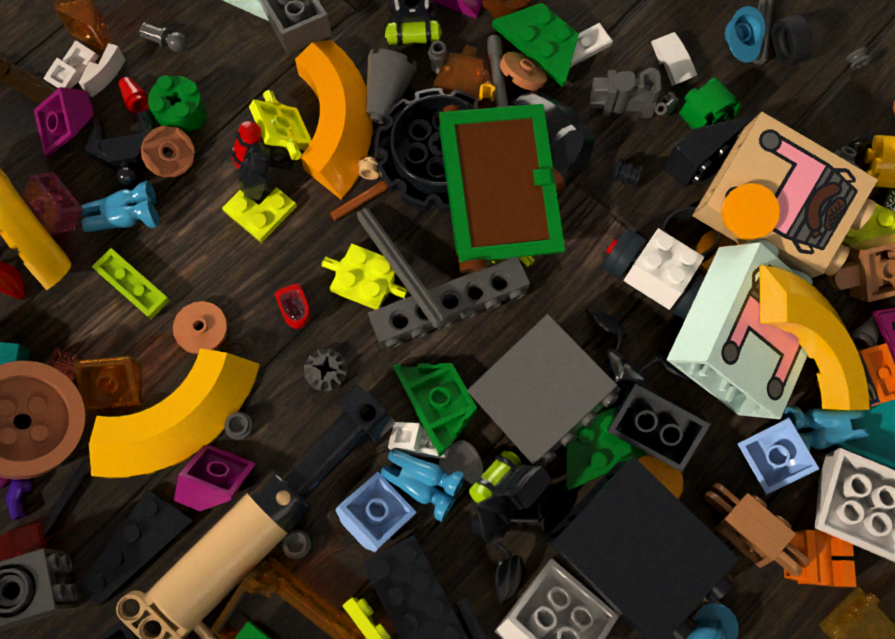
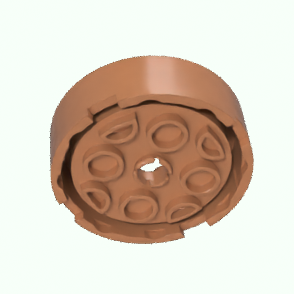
[0,361,85,480]

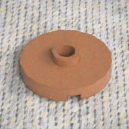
[500,52,547,91]
[141,126,195,178]
[173,301,228,354]

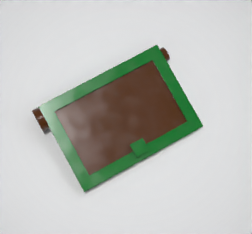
[438,104,565,273]

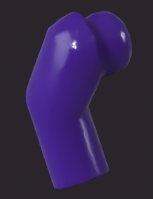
[5,478,32,521]

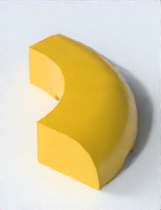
[0,168,71,290]

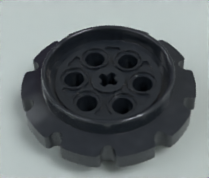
[375,88,480,213]

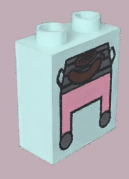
[667,239,813,419]

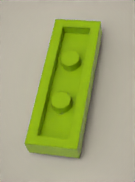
[92,248,170,319]

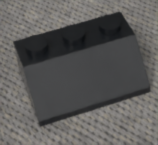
[607,380,711,472]

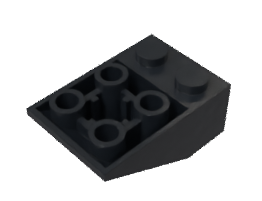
[663,116,752,188]

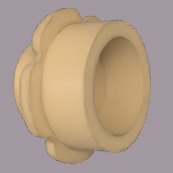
[358,157,379,180]

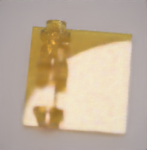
[818,586,895,639]

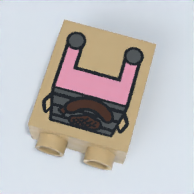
[692,112,878,278]

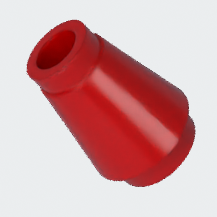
[118,77,149,114]

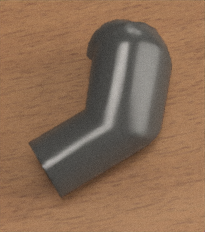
[655,92,680,117]

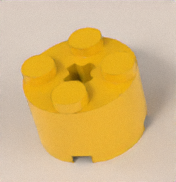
[864,135,895,189]

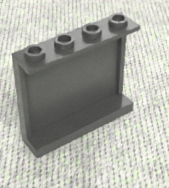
[467,314,621,466]

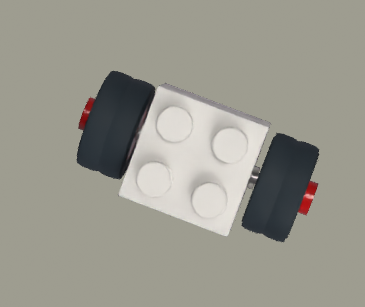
[602,228,705,321]

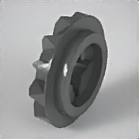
[304,348,347,391]

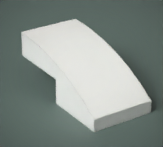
[651,32,697,86]
[43,40,99,89]
[79,43,125,97]
[388,422,449,459]

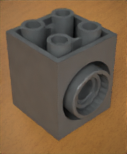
[0,548,78,630]

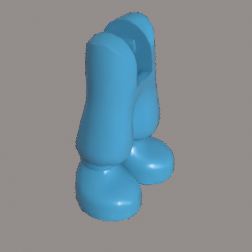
[80,181,160,232]
[784,405,869,451]
[380,448,466,522]

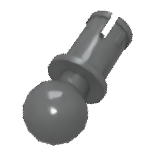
[140,22,187,52]

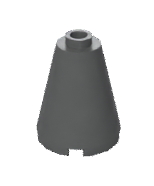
[366,49,418,124]

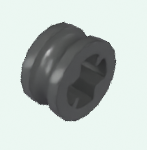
[846,47,873,71]

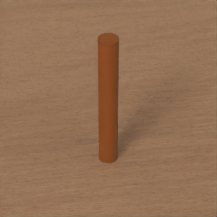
[329,180,388,222]

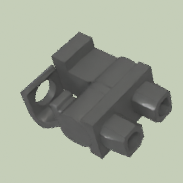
[589,67,661,118]

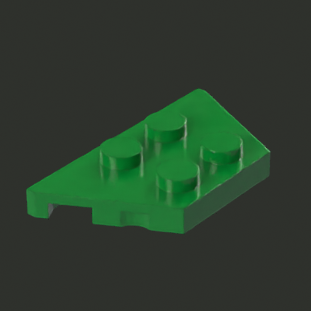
[492,3,579,87]
[393,363,477,457]
[565,407,647,492]

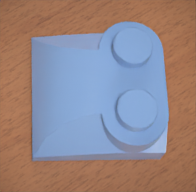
[738,418,819,495]
[336,472,417,552]

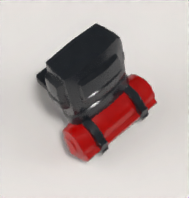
[231,121,295,200]

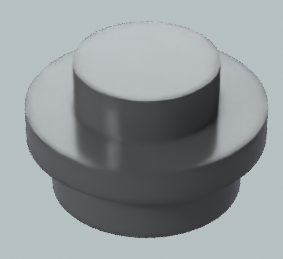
[224,412,253,440]
[282,529,311,559]

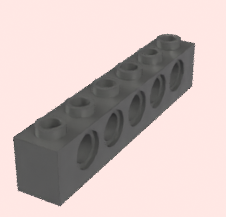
[368,258,530,349]

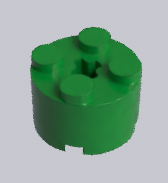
[148,75,207,135]
[679,77,741,130]

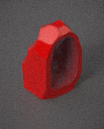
[274,283,311,329]

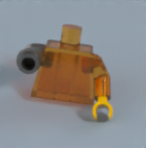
[428,41,495,104]

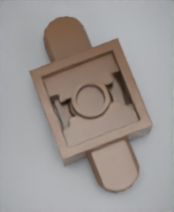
[826,234,895,302]
[704,483,810,577]

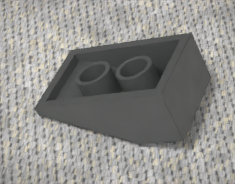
[259,0,332,55]

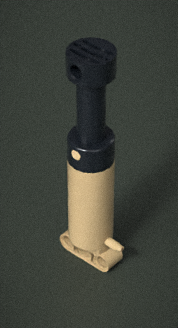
[116,384,395,639]

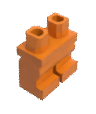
[784,530,856,587]

